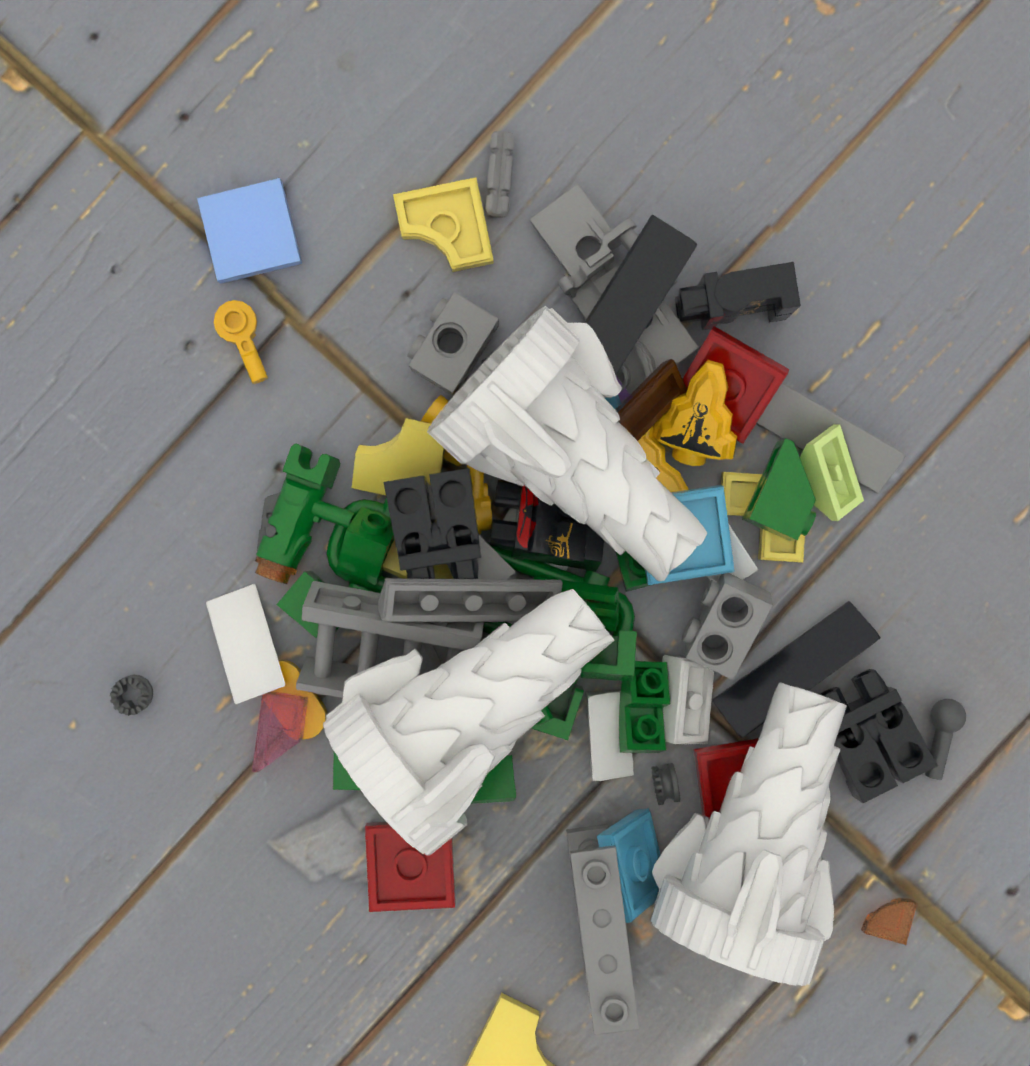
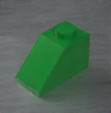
[742,438,816,541]

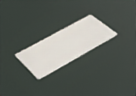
[206,584,286,704]

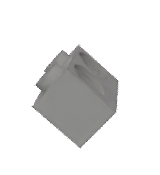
[682,573,773,680]

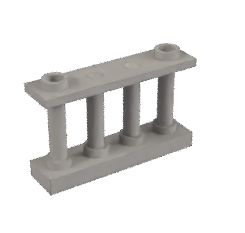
[296,581,485,698]
[566,824,640,1035]

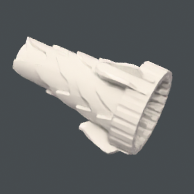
[427,306,707,581]
[323,589,615,856]
[650,682,847,986]

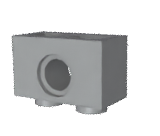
[407,292,499,396]

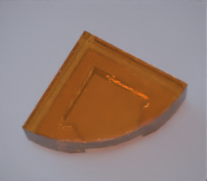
[861,898,917,945]

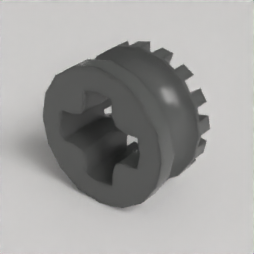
[110,674,153,716]
[651,763,680,805]

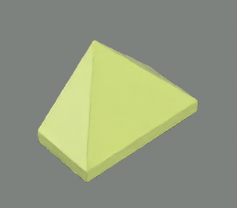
[800,424,864,521]

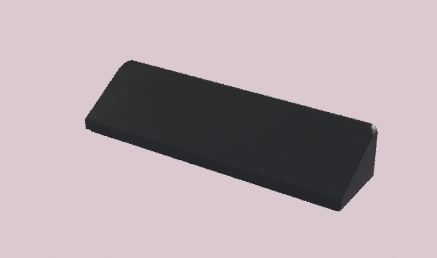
[584,215,697,375]
[712,601,881,738]

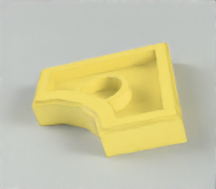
[393,177,494,272]
[351,418,445,495]
[465,992,555,1066]

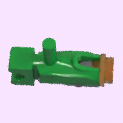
[255,443,356,584]

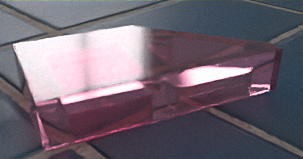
[252,691,308,772]

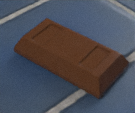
[615,359,687,441]

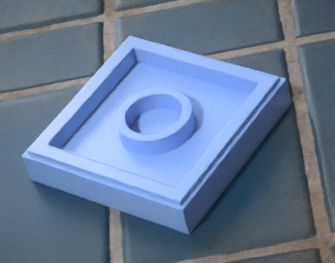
[197,178,302,284]

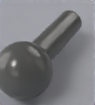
[925,699,966,780]

